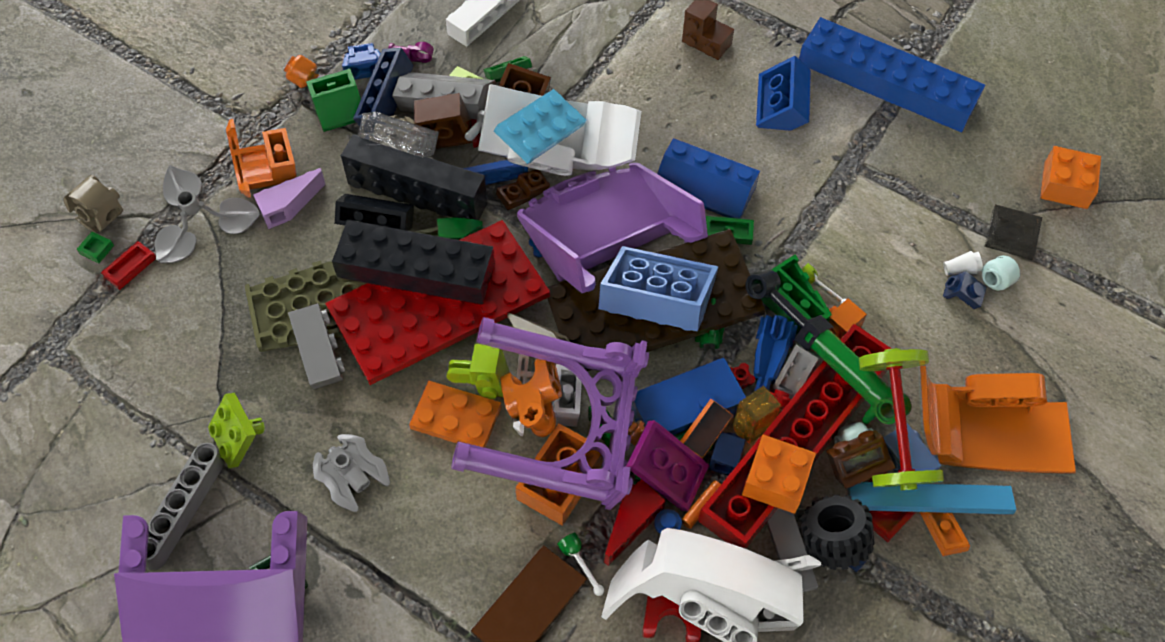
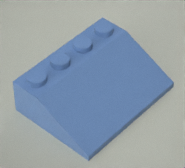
[599,246,718,331]

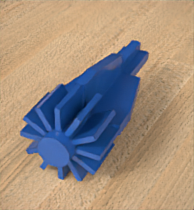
[752,315,798,406]

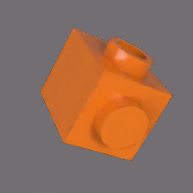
[829,298,867,340]

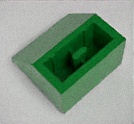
[306,69,361,132]

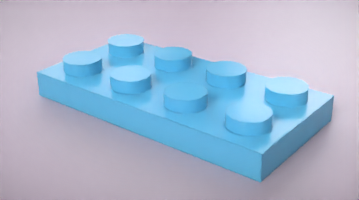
[493,89,587,164]

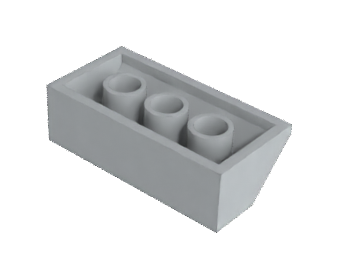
[392,72,496,119]

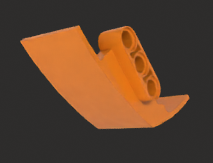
[920,366,1076,474]

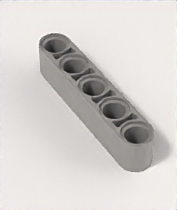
[146,443,224,571]

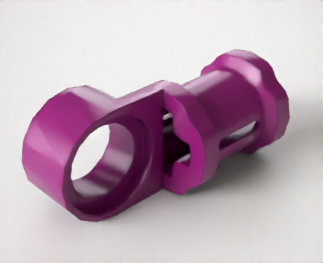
[388,42,434,63]

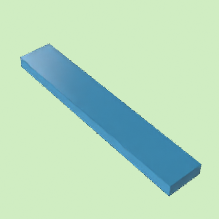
[847,482,1017,514]

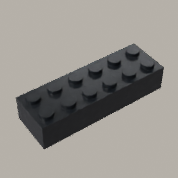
[340,134,488,220]
[332,220,495,305]

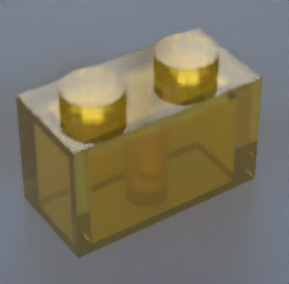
[733,385,781,444]

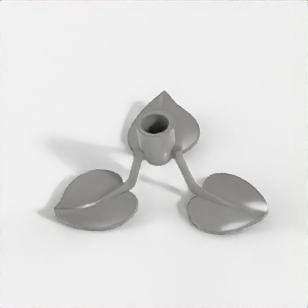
[155,165,260,263]

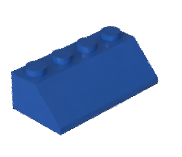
[657,138,760,219]

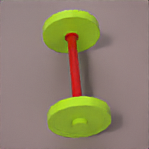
[859,348,944,491]

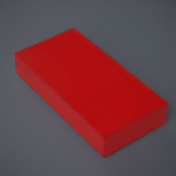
[101,241,156,290]

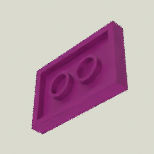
[626,420,709,511]

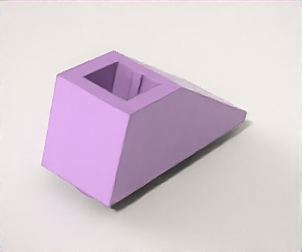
[253,168,325,229]

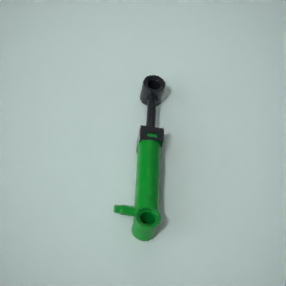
[745,270,912,425]

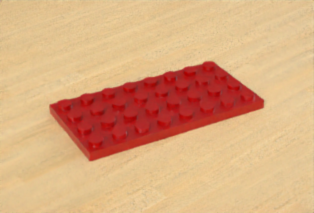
[325,220,550,385]

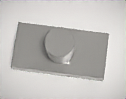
[772,343,820,399]

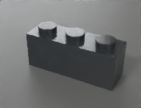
[334,194,414,231]

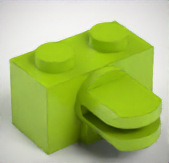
[446,344,509,399]

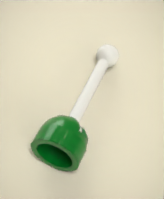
[557,532,604,596]

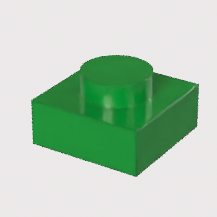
[77,231,114,264]

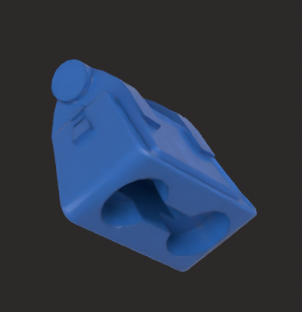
[342,43,381,80]

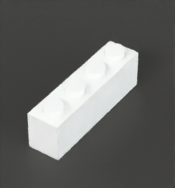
[446,0,520,47]

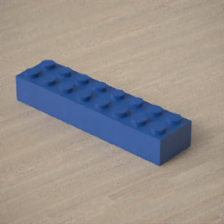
[799,17,985,133]

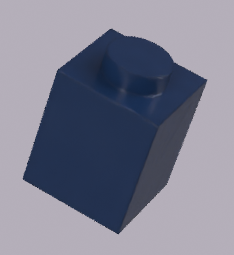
[708,432,746,476]

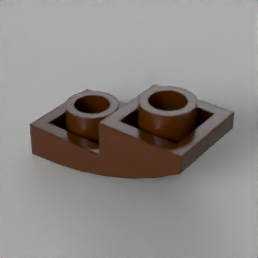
[496,169,550,210]

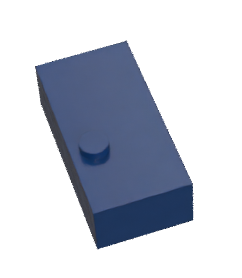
[631,357,748,435]

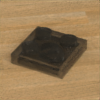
[984,204,1043,260]

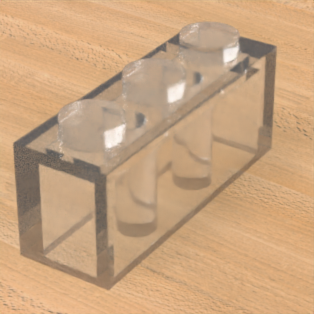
[358,112,439,158]

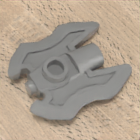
[313,434,390,512]

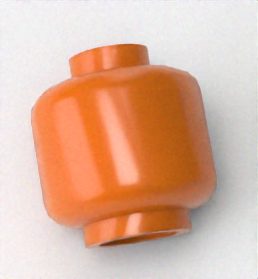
[283,55,319,88]

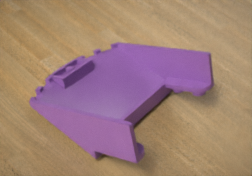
[517,163,708,293]
[114,511,307,642]

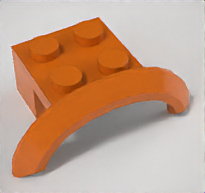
[226,119,297,198]

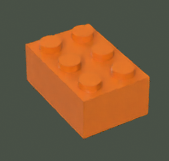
[515,423,603,526]

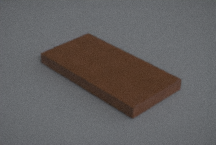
[471,545,587,642]

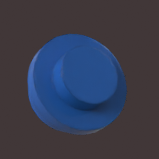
[654,509,682,534]

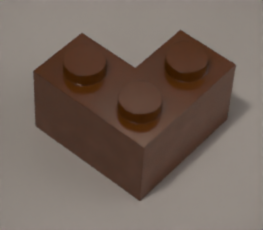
[682,0,734,60]

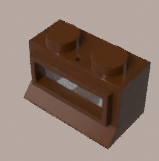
[826,430,896,489]

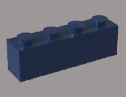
[353,47,414,136]

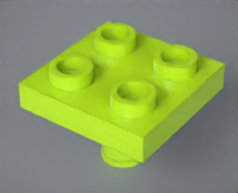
[208,393,265,468]

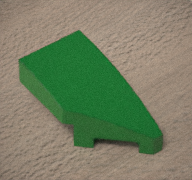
[437,218,483,240]

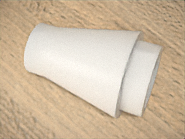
[943,251,983,276]

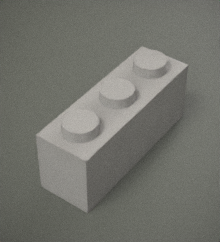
[288,303,345,390]

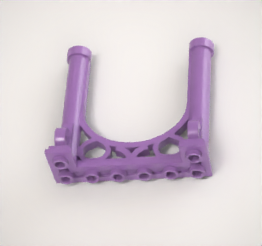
[451,317,649,510]

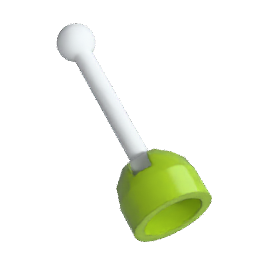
[802,263,846,304]

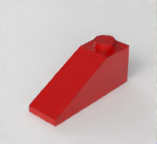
[604,479,666,566]

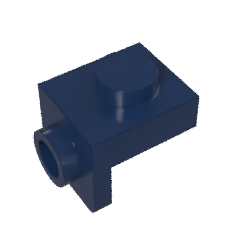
[943,271,987,309]

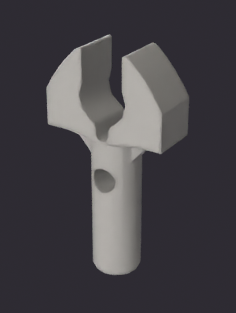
[465,110,485,141]

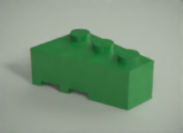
[761,254,832,335]

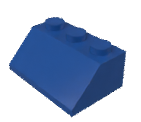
[756,56,811,131]

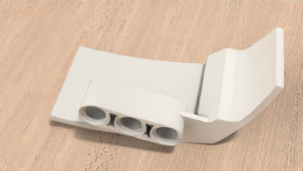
[478,84,641,176]
[601,528,803,642]

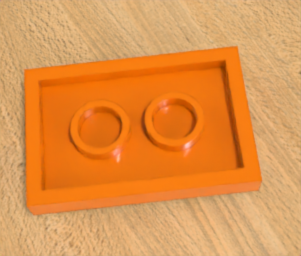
[409,381,502,448]

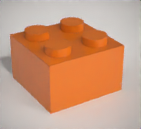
[1040,146,1101,209]
[742,434,816,514]

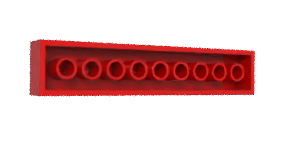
[698,324,892,549]

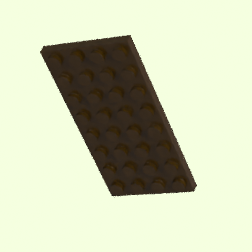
[547,229,765,371]

